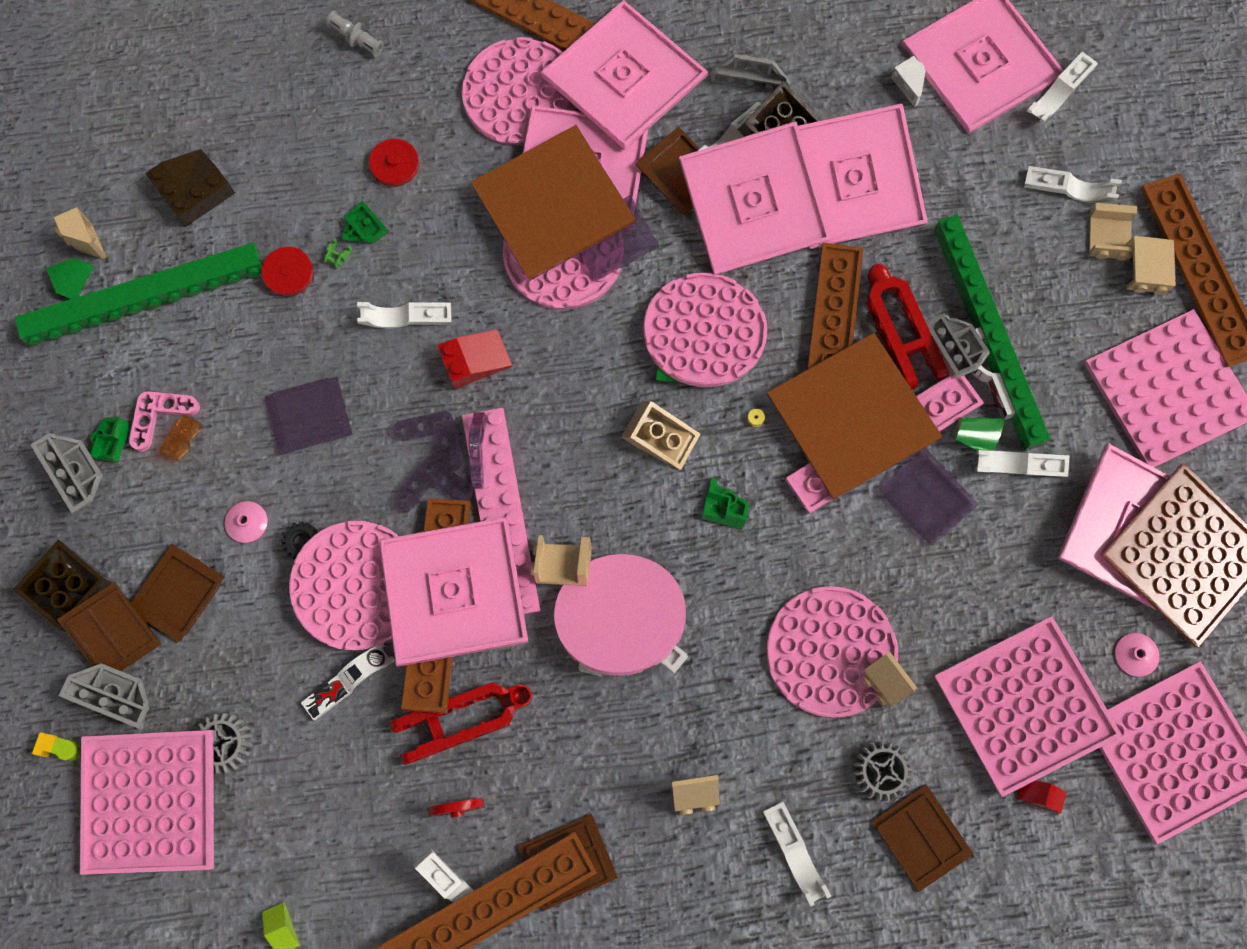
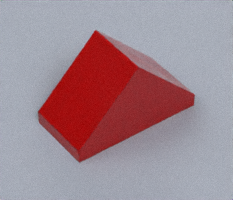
[1016,780,1067,814]

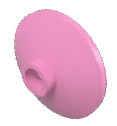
[225,501,268,543]
[1115,633,1159,677]

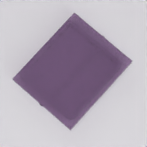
[579,195,660,281]
[265,377,352,455]
[879,449,979,546]

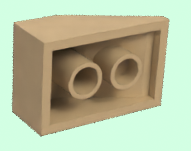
[621,401,700,470]
[670,775,720,815]

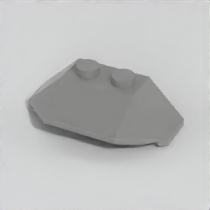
[711,54,790,93]
[925,314,990,378]
[31,433,103,514]
[59,664,150,729]

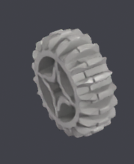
[198,713,253,774]
[853,741,914,803]

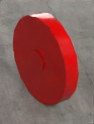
[369,138,419,187]
[261,246,314,297]
[427,798,485,818]

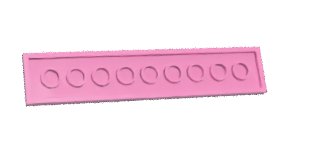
[785,376,984,514]
[462,408,541,615]

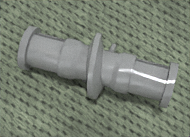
[325,10,384,57]

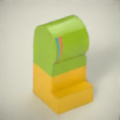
[32,732,81,761]

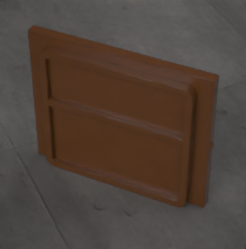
[635,126,699,217]
[131,544,225,643]
[57,581,162,671]
[871,784,974,892]
[517,814,618,911]

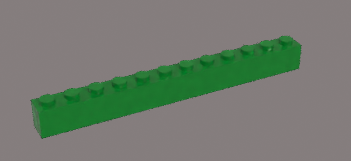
[934,214,1051,452]
[15,242,263,346]

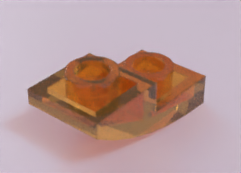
[160,415,202,462]

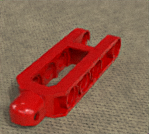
[866,264,947,389]
[389,682,533,765]

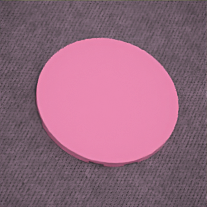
[462,37,577,146]
[503,232,624,309]
[643,273,767,387]
[289,521,398,651]
[554,554,686,676]
[766,586,898,718]

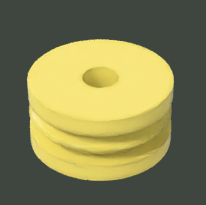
[747,409,765,427]

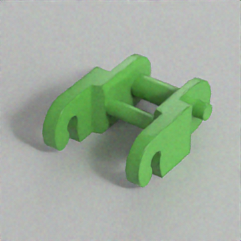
[324,238,352,268]

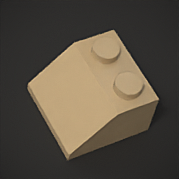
[54,207,107,259]
[861,651,917,708]

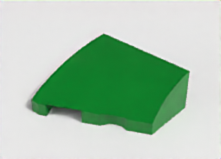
[87,417,131,462]
[949,417,1005,451]
[701,477,750,530]

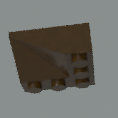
[737,81,822,137]
[145,149,235,227]
[12,539,113,633]

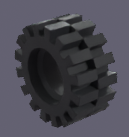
[280,521,319,560]

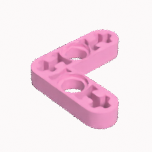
[129,392,200,452]

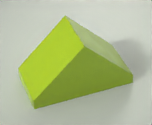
[262,902,300,949]

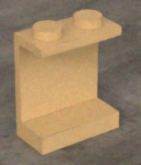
[1089,203,1137,261]
[1125,236,1175,295]
[531,535,592,586]

